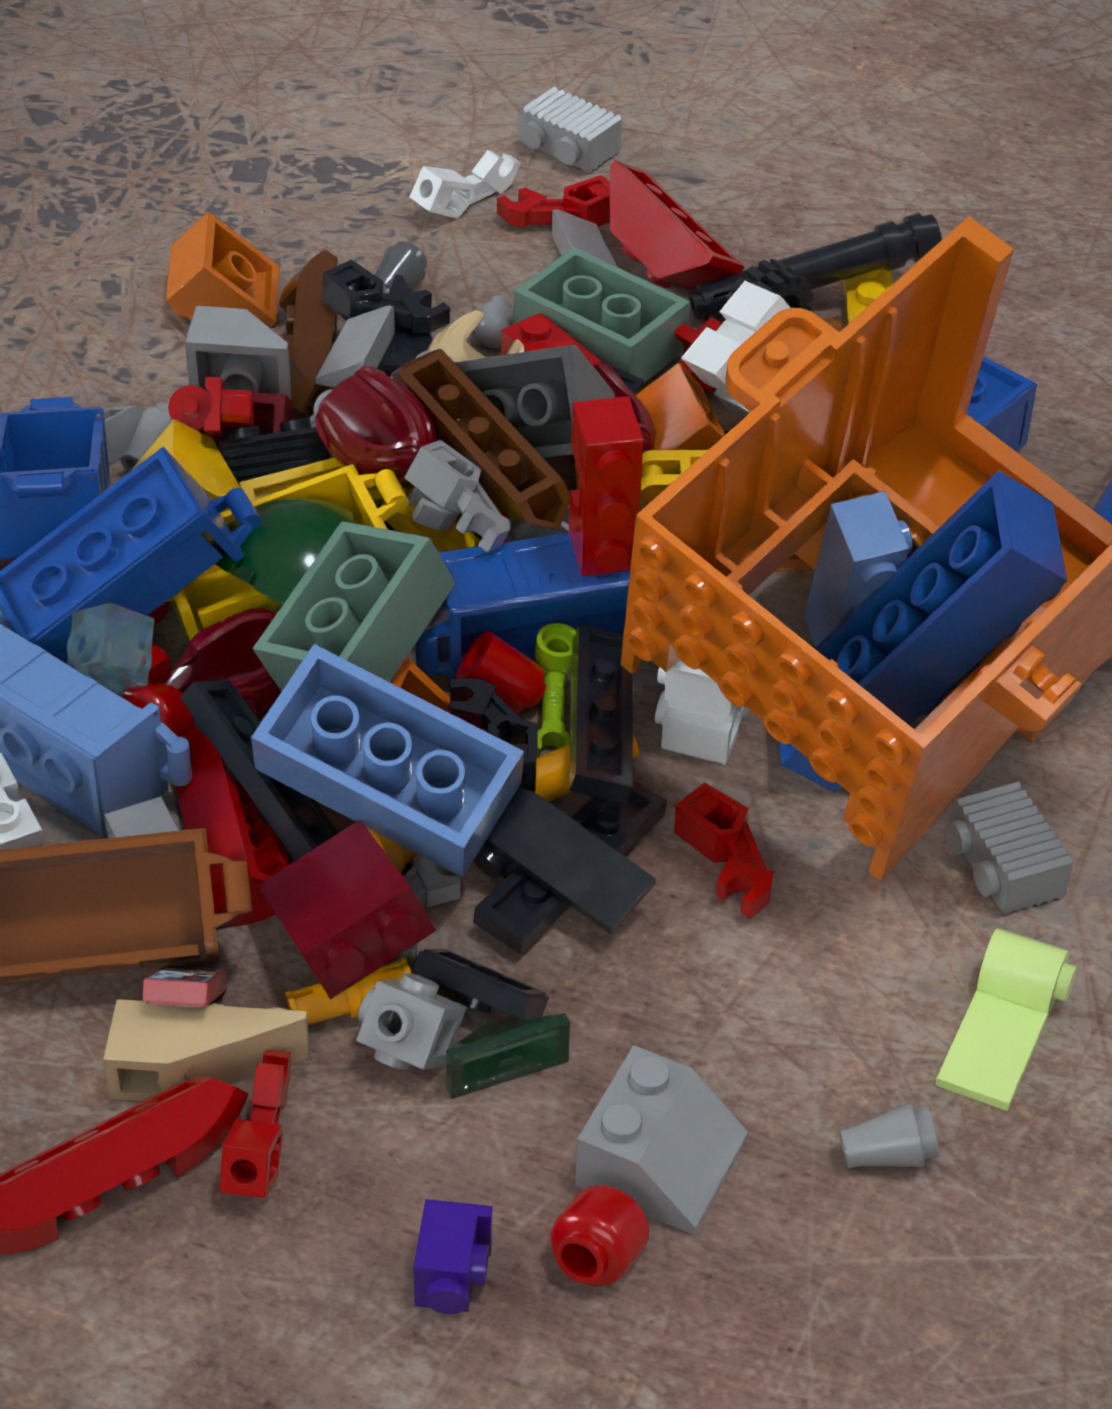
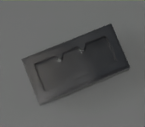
[412,949,549,1019]

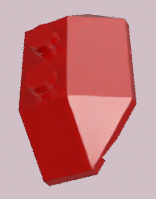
[610,160,745,290]

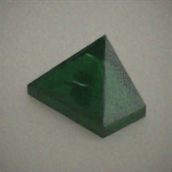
[446,1013,570,1099]

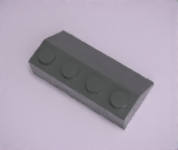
[455,344,615,458]

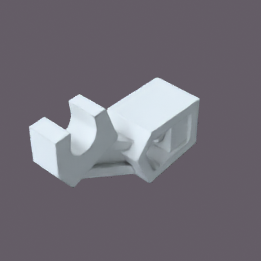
[410,150,521,219]

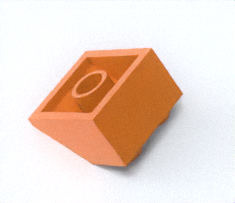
[166,211,280,328]

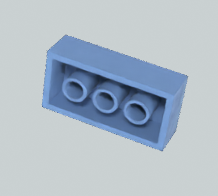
[251,644,524,877]

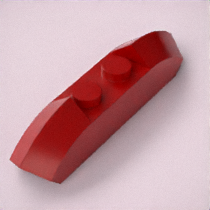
[0,1076,249,1255]

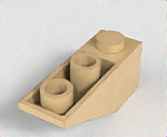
[103,999,310,1102]

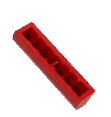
[175,724,291,926]

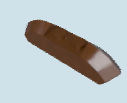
[279,250,338,418]
[391,349,570,530]

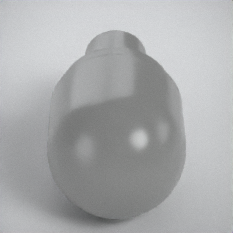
[474,296,513,349]

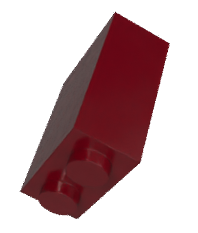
[257,819,437,999]

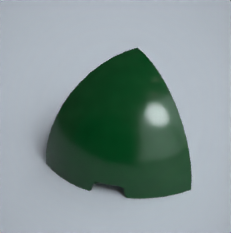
[211,497,353,605]

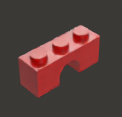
[569,396,644,576]

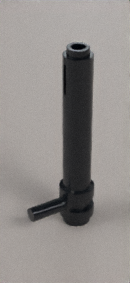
[689,212,942,321]

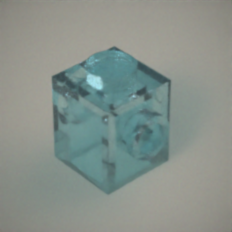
[67,603,155,696]

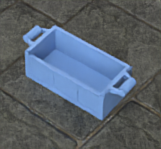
[0,611,193,838]

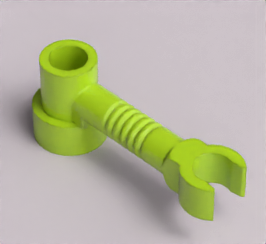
[534,623,576,757]

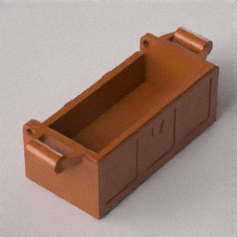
[0,828,252,985]

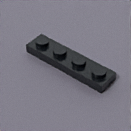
[569,623,633,804]
[180,680,339,863]
[473,779,667,955]

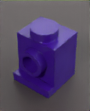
[413,1199,493,1314]

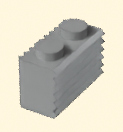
[518,86,622,174]
[945,781,1073,915]

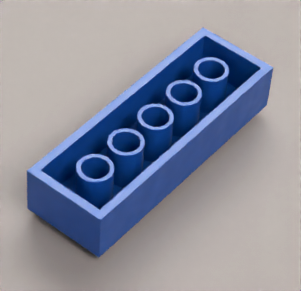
[780,470,1067,793]

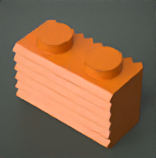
[635,363,726,450]

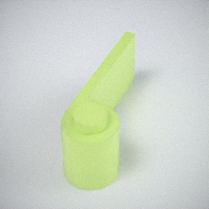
[935,927,1077,1112]

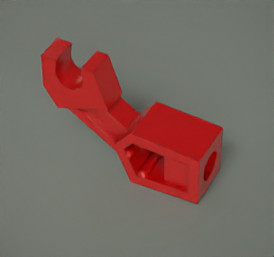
[497,175,610,228]
[674,782,774,919]
[219,1050,291,1198]

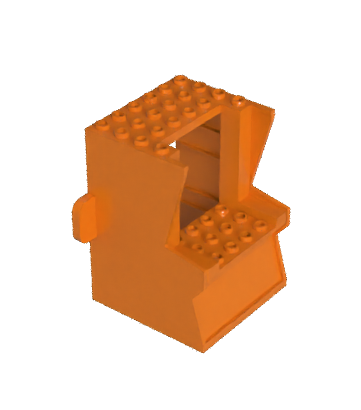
[621,216,1112,882]

